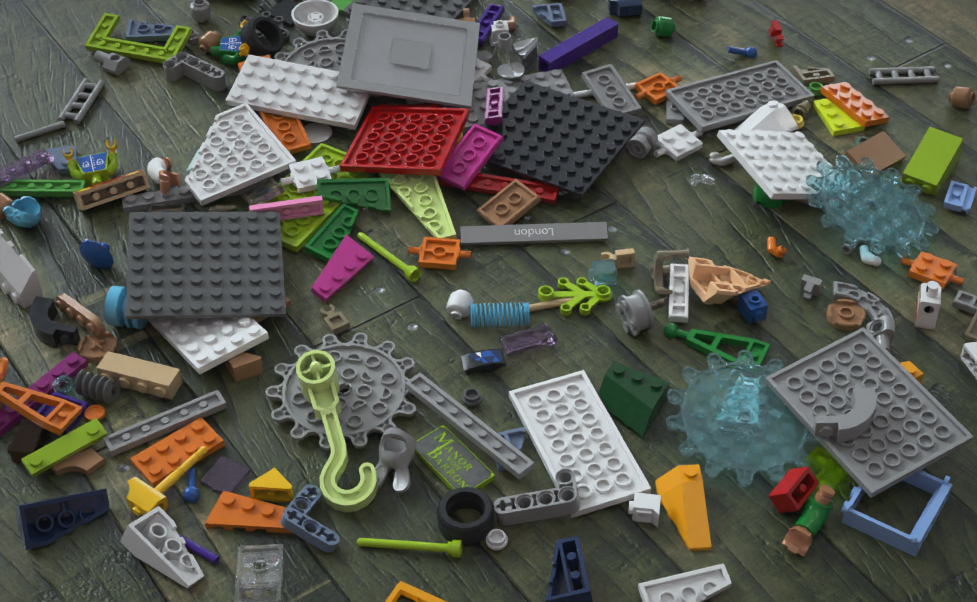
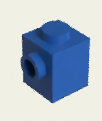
[738,290,768,324]

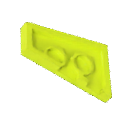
[813,98,865,136]

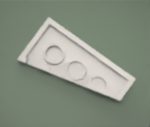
[638,563,732,602]

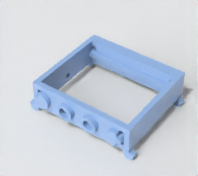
[841,470,953,557]

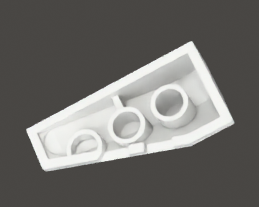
[120,506,204,589]

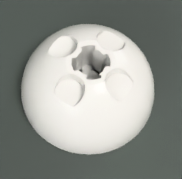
[291,0,339,36]

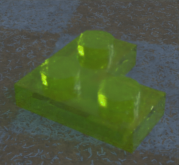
[805,446,850,491]

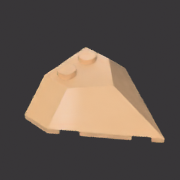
[688,257,771,305]

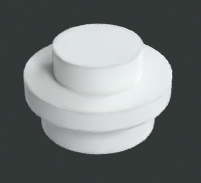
[486,529,508,550]

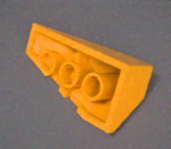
[655,464,712,551]

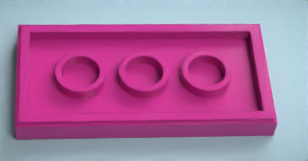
[436,123,504,191]

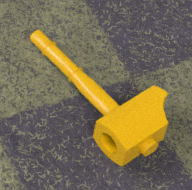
[126,446,208,516]

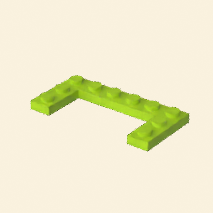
[85,13,192,63]

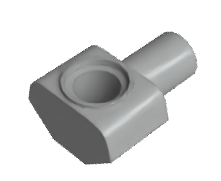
[94,51,130,76]
[866,315,895,353]

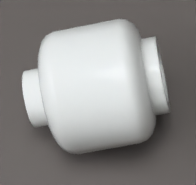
[446,290,474,319]

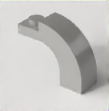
[813,388,876,442]

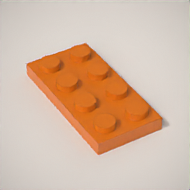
[820,82,890,127]
[130,417,225,488]

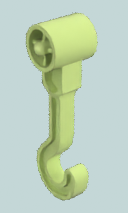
[296,350,378,512]

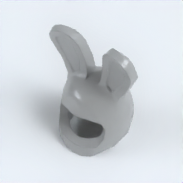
[375,427,416,493]

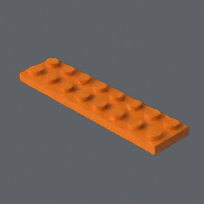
[238,55,312,155]

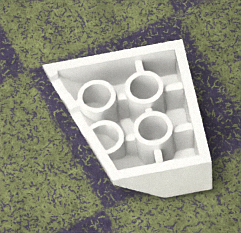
[0,229,43,309]

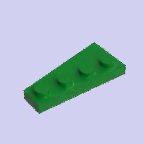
[317,178,391,213]

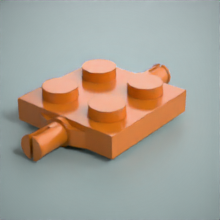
[634,72,682,105]
[408,237,471,270]
[900,251,965,290]

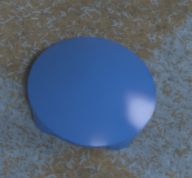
[79,239,114,269]

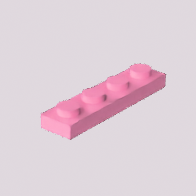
[249,196,324,220]

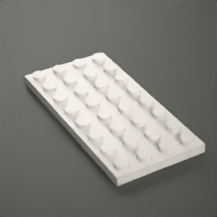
[226,55,371,130]
[509,370,651,518]

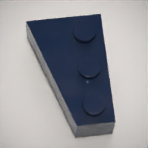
[545,536,593,602]

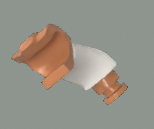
[147,157,181,195]

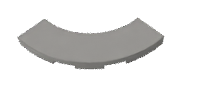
[832,281,895,326]

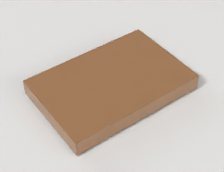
[845,131,906,180]
[477,179,541,225]

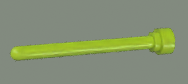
[357,232,421,282]
[357,538,462,558]

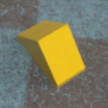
[249,468,294,502]

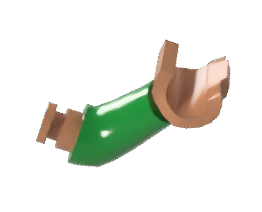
[781,485,835,557]

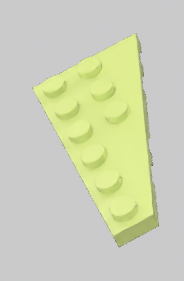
[379,173,457,239]

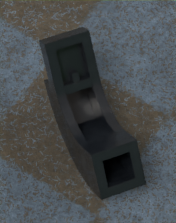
[29,296,81,348]

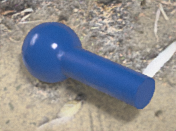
[727,46,757,58]
[183,467,200,503]

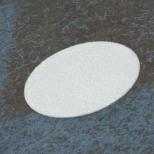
[303,123,332,143]

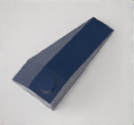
[14,488,110,550]

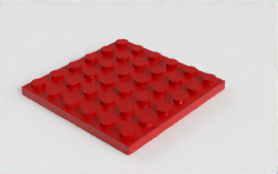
[340,106,470,176]

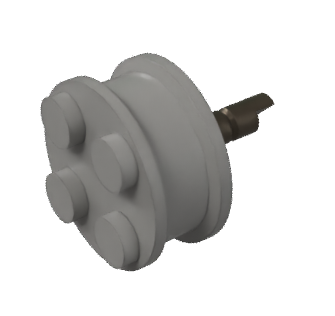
[615,289,669,336]

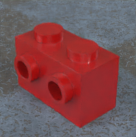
[768,466,819,513]

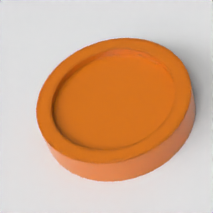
[84,404,106,422]

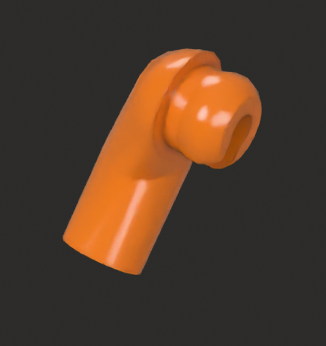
[767,237,787,258]

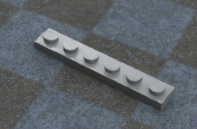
[103,390,227,457]

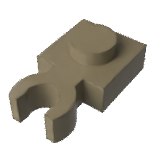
[320,304,350,335]

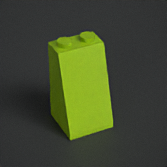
[902,127,963,196]

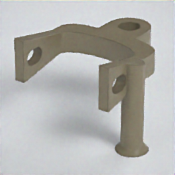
[650,248,689,294]

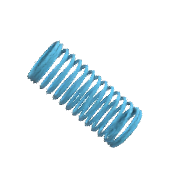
[471,302,530,328]

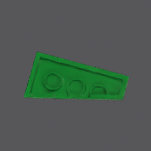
[304,203,359,263]

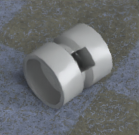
[627,127,658,158]

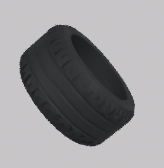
[240,16,284,58]
[437,487,495,545]

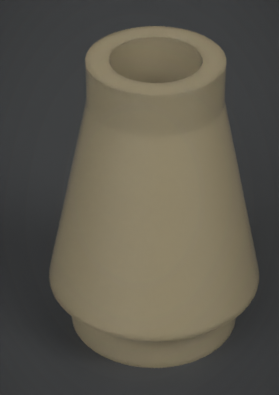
[792,100,811,120]

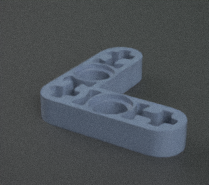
[280,484,340,552]

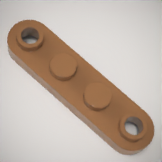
[55,293,105,336]

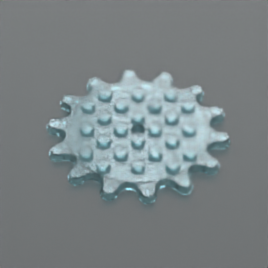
[806,155,939,258]
[666,350,820,487]

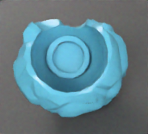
[3,196,42,228]

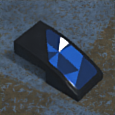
[461,349,506,375]

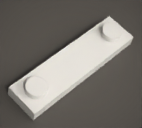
[668,264,689,323]

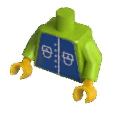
[62,139,118,187]

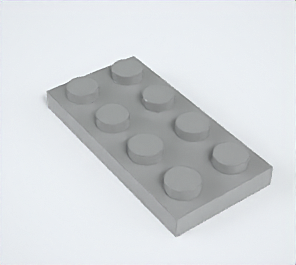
[582,64,641,115]

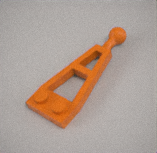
[0,382,82,435]

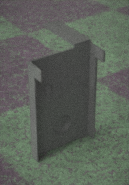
[522,42,542,75]

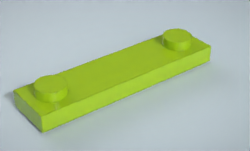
[21,418,108,478]

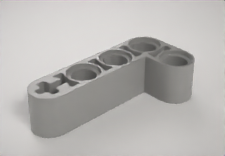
[163,52,227,91]
[493,468,580,526]

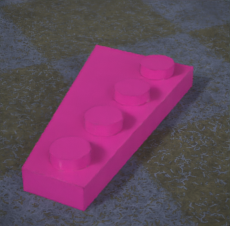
[311,234,374,303]

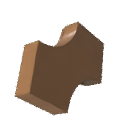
[50,448,105,476]

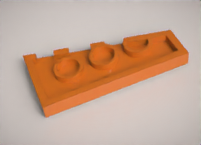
[205,491,294,534]

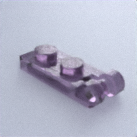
[499,324,558,356]

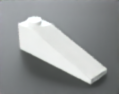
[735,101,798,132]

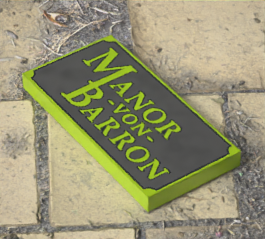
[415,425,495,490]

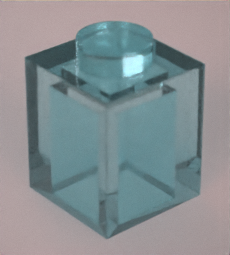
[588,259,617,287]

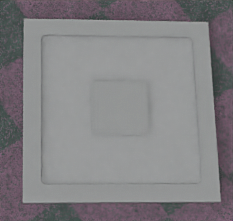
[336,3,480,109]

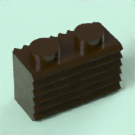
[7,419,50,463]

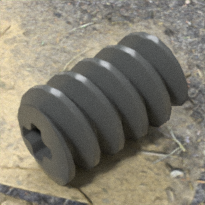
[74,369,121,404]

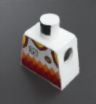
[915,281,941,330]

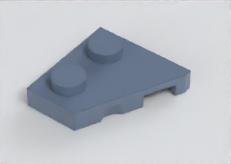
[532,3,567,27]

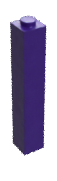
[539,17,619,72]

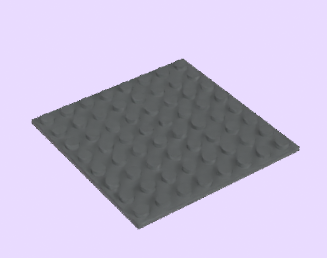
[125,211,286,319]

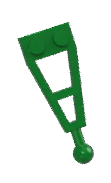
[663,323,771,376]

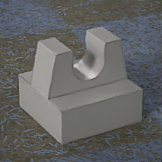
[800,274,822,301]

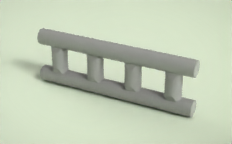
[868,66,939,85]
[58,78,105,125]

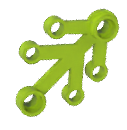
[538,277,612,316]

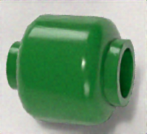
[651,16,676,37]

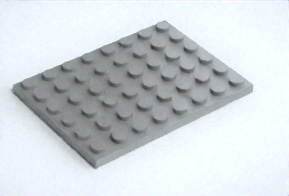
[765,327,974,498]

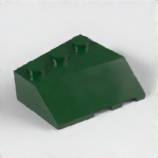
[598,361,669,439]

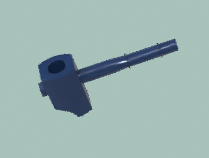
[608,0,643,16]

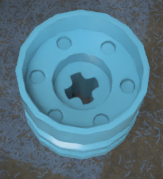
[104,285,148,329]

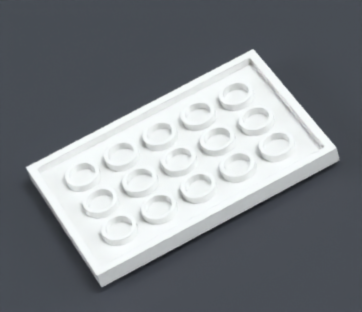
[148,317,269,374]

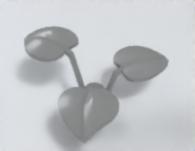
[476,32,538,79]

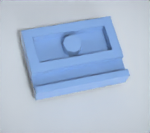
[943,180,977,214]

